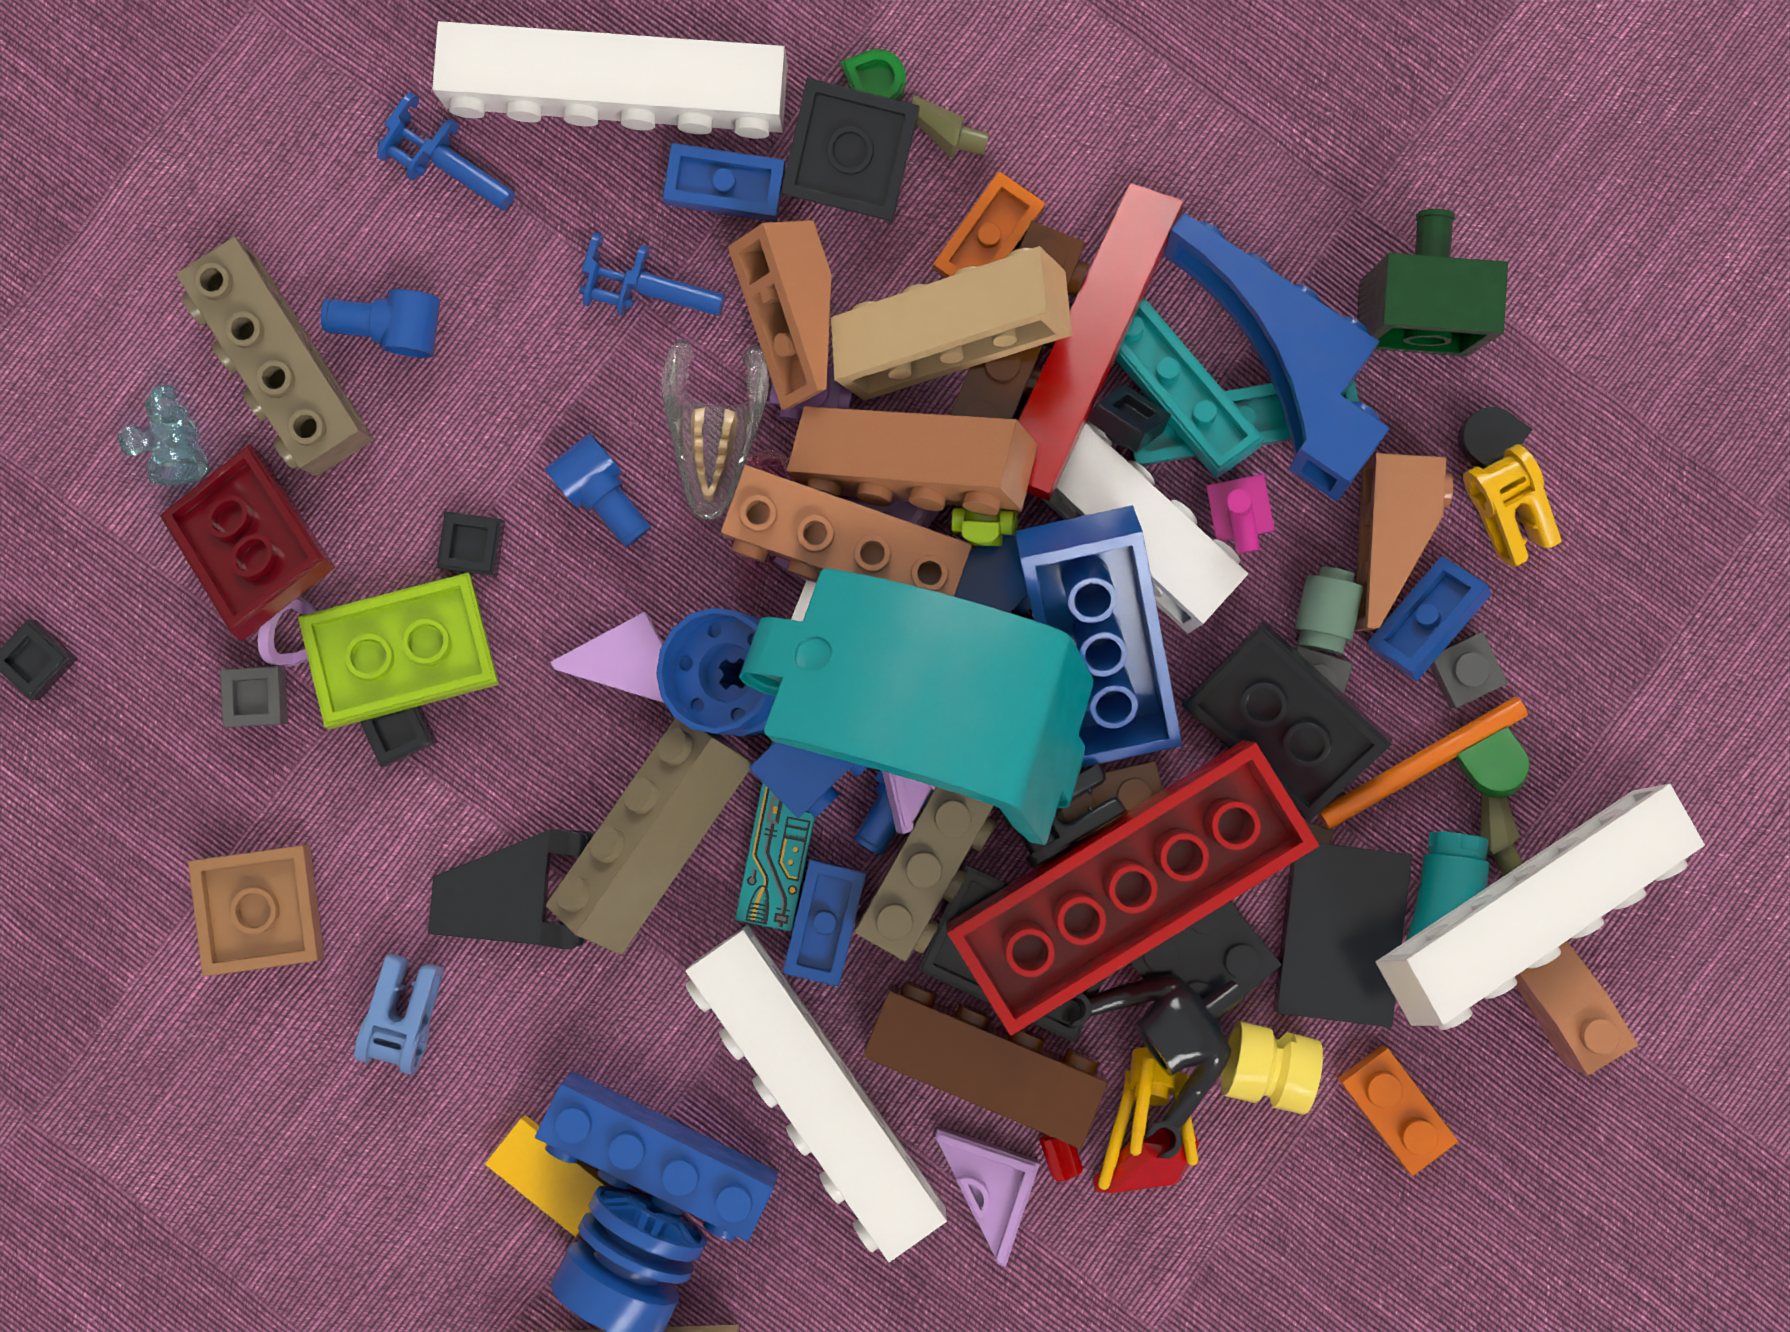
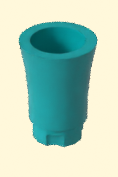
[1405,831,1490,942]

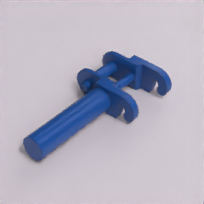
[377,92,515,211]
[579,232,725,316]

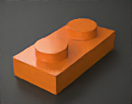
[932,171,1046,278]
[1337,1044,1459,1177]

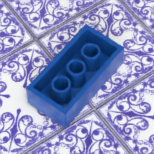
[1015,505,1182,767]

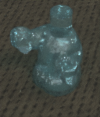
[118,385,209,485]

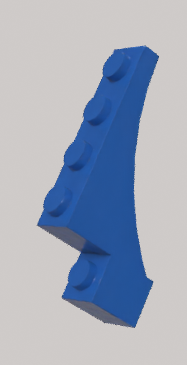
[1164,213,1390,502]

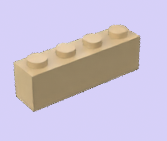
[831,246,1072,401]

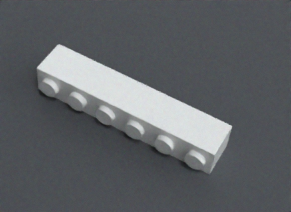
[432,21,788,139]
[1375,784,1705,1030]
[685,924,947,1262]

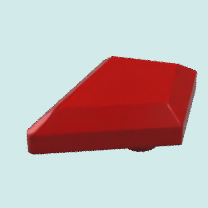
[1093,1129,1199,1193]

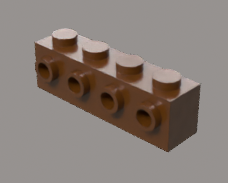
[950,220,1089,419]

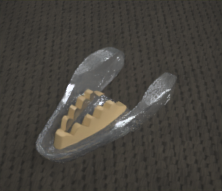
[661,339,769,520]

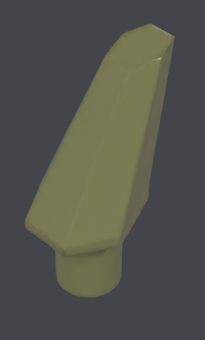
[911,95,989,158]
[1480,794,1523,876]

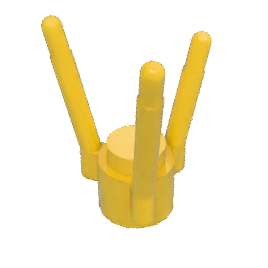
[1098,1047,1198,1190]

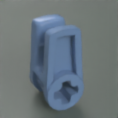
[354,953,444,1075]

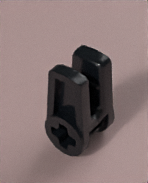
[1002,764,1127,869]

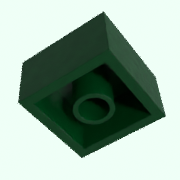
[1357,209,1508,357]

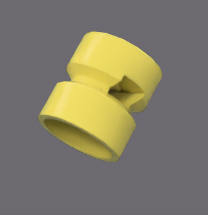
[1221,1020,1323,1115]

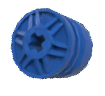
[656,608,776,737]
[550,1185,707,1332]

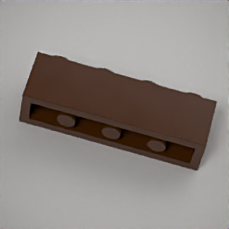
[862,981,1108,1149]

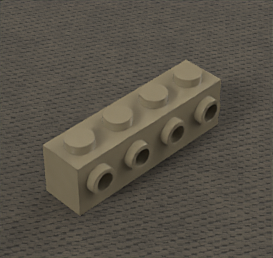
[176,236,375,476]
[545,718,754,955]
[854,787,996,962]

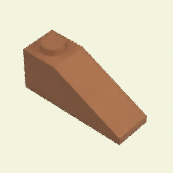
[728,220,832,410]
[1354,453,1453,632]
[1515,941,1638,1076]

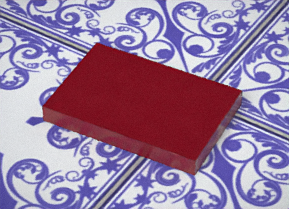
[160,444,335,641]

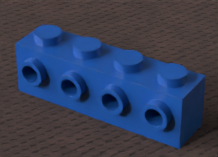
[534,1071,779,1242]

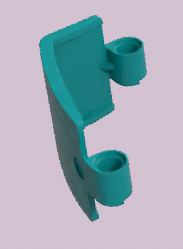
[739,568,1094,845]

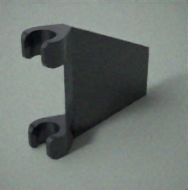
[428,829,593,949]

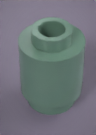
[1294,567,1364,655]

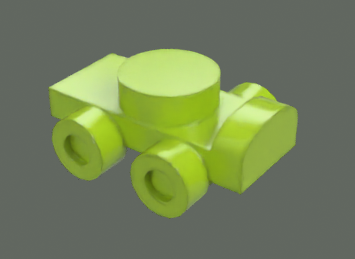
[952,508,1018,546]

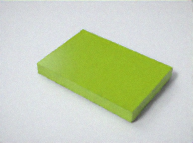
[298,572,499,730]

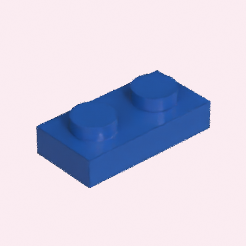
[662,143,786,222]
[1367,556,1492,682]
[783,858,867,987]

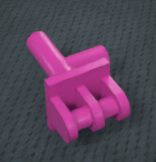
[1206,474,1275,554]

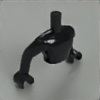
[1067,975,1245,1158]

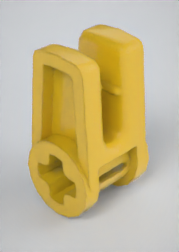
[1463,444,1562,567]

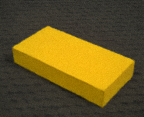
[485,1115,613,1237]

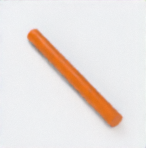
[1318,696,1528,830]

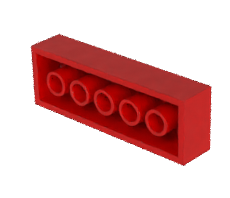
[946,740,1320,1036]

